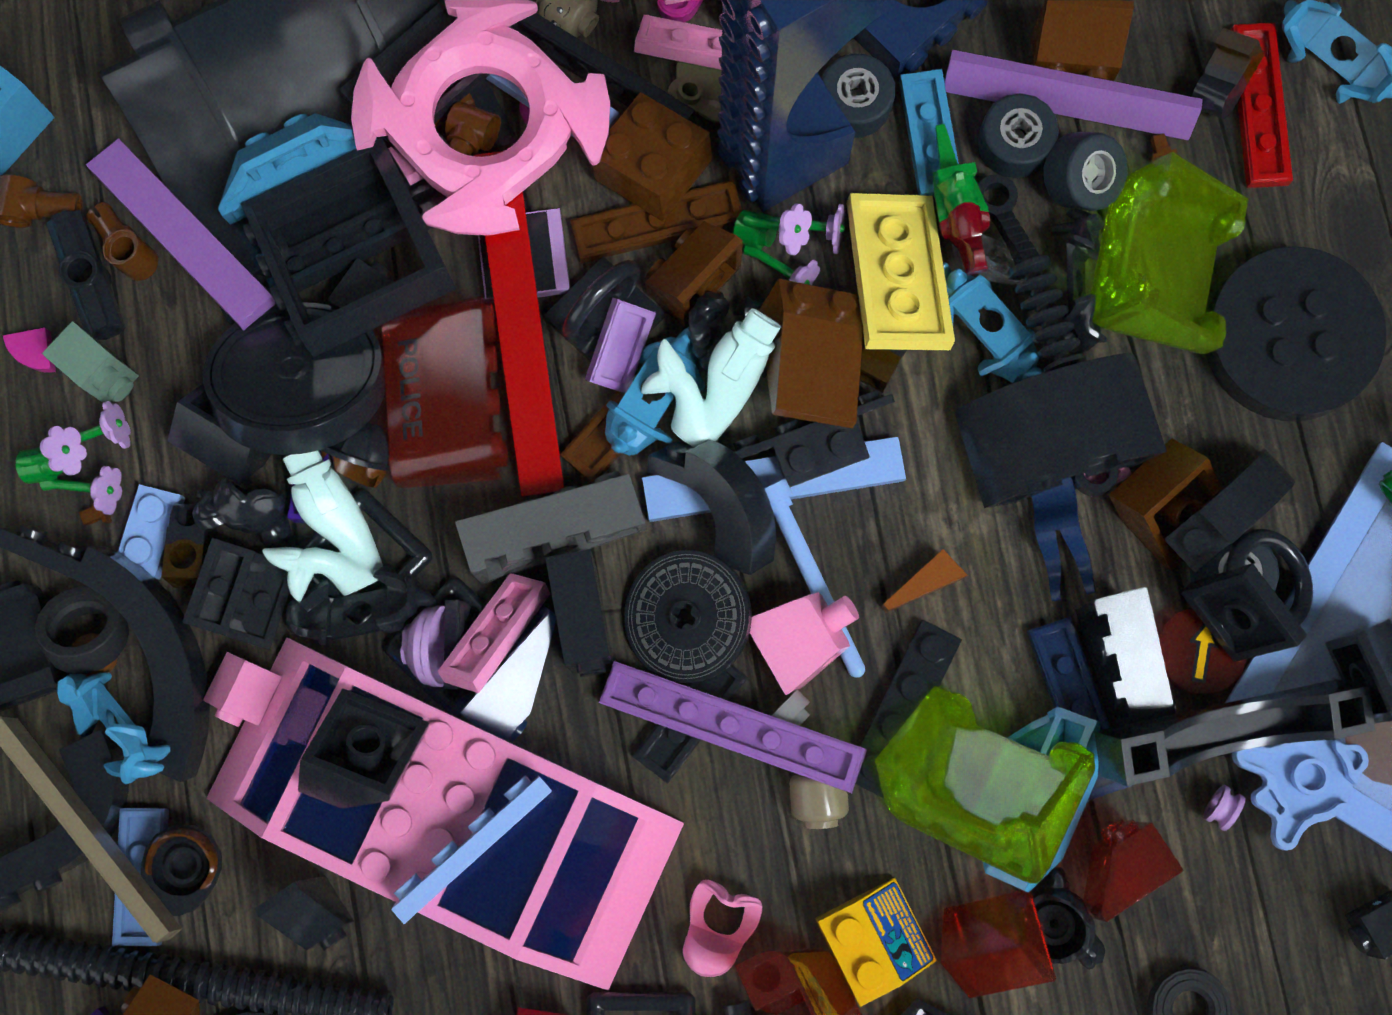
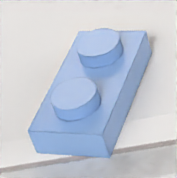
[118,484,185,580]

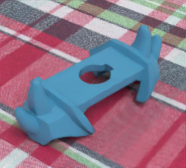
[1282,0,1392,104]
[943,262,1044,383]
[605,327,706,456]
[57,672,170,784]

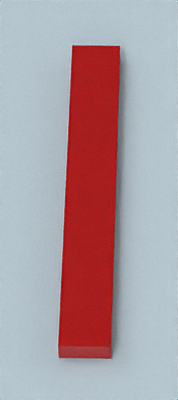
[474,151,564,497]

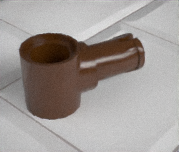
[445,101,501,156]
[0,175,83,228]
[86,202,158,281]

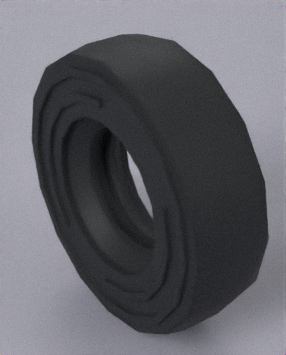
[1147,966,1233,1015]

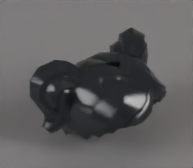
[192,478,292,548]
[1019,867,1105,970]

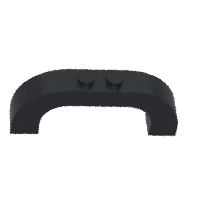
[0,730,129,912]

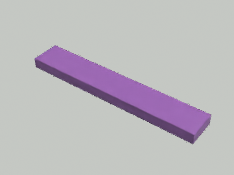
[944,50,1202,140]
[86,138,276,331]
[599,661,867,793]

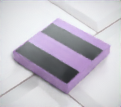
[478,208,570,304]

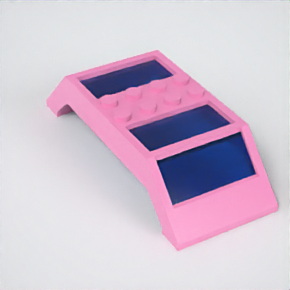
[206,638,684,990]

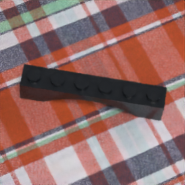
[1094,679,1375,786]

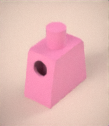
[750,592,859,695]

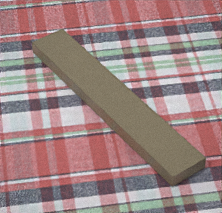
[0,716,183,943]

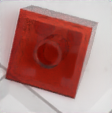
[1083,819,1184,922]

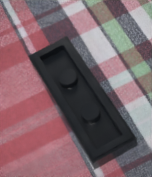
[632,665,748,784]

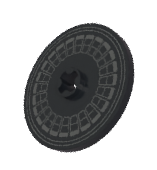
[624,550,752,683]

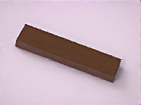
[570,180,742,264]

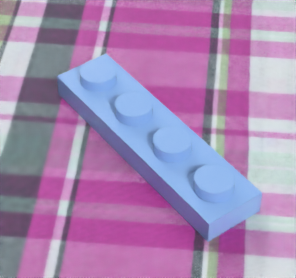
[391,775,552,924]

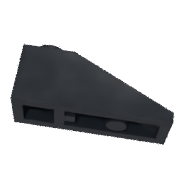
[254,876,354,951]

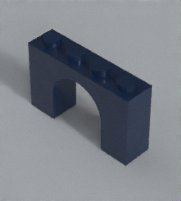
[853,0,988,80]

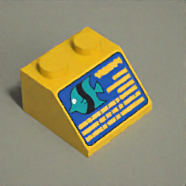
[815,878,937,1007]

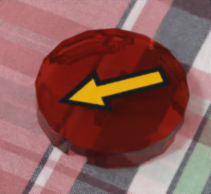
[1158,607,1247,694]

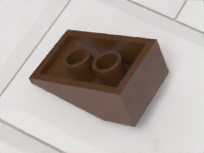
[759,279,863,428]

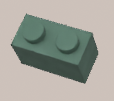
[42,321,139,405]

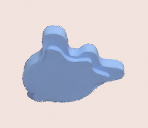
[1232,740,1369,850]

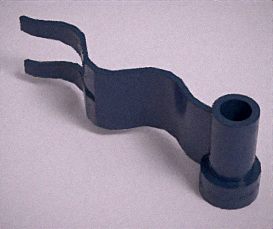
[1031,477,1096,602]

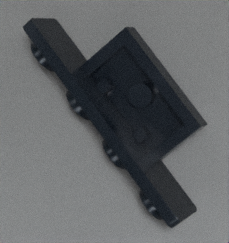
[733,390,895,487]

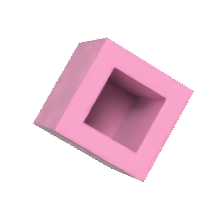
[203,652,282,727]

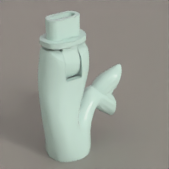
[641,308,781,447]
[262,451,383,602]

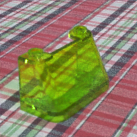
[1091,152,1248,354]
[875,686,1095,884]

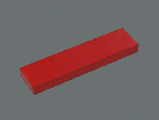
[1231,23,1293,188]

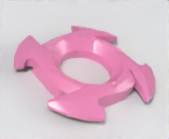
[351,0,610,236]

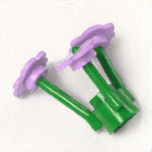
[733,203,845,285]
[16,401,131,515]

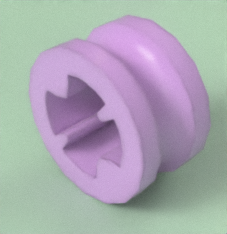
[1203,785,1245,831]

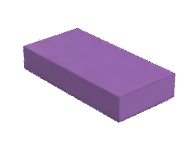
[585,298,656,393]

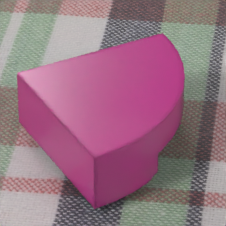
[3,328,56,372]

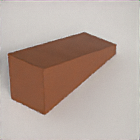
[881,549,967,613]

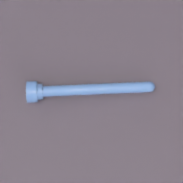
[764,479,865,678]

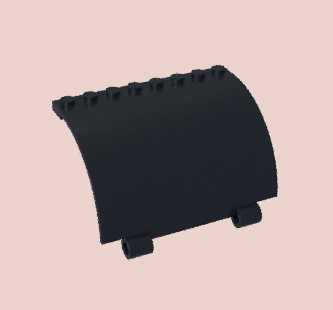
[99,0,519,325]

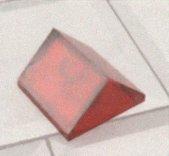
[941,890,1056,998]

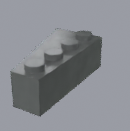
[455,472,647,584]

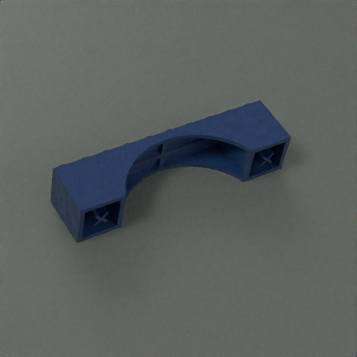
[717,0,884,212]

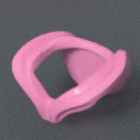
[683,880,762,977]

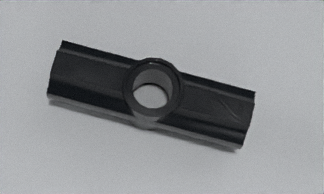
[46,210,126,340]

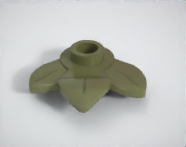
[667,61,721,123]

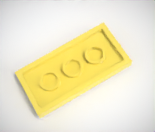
[846,193,955,350]

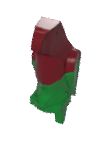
[933,124,990,276]

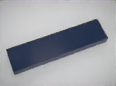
[1027,617,1132,800]

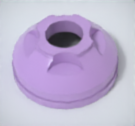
[400,606,445,687]

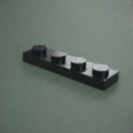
[855,620,962,799]

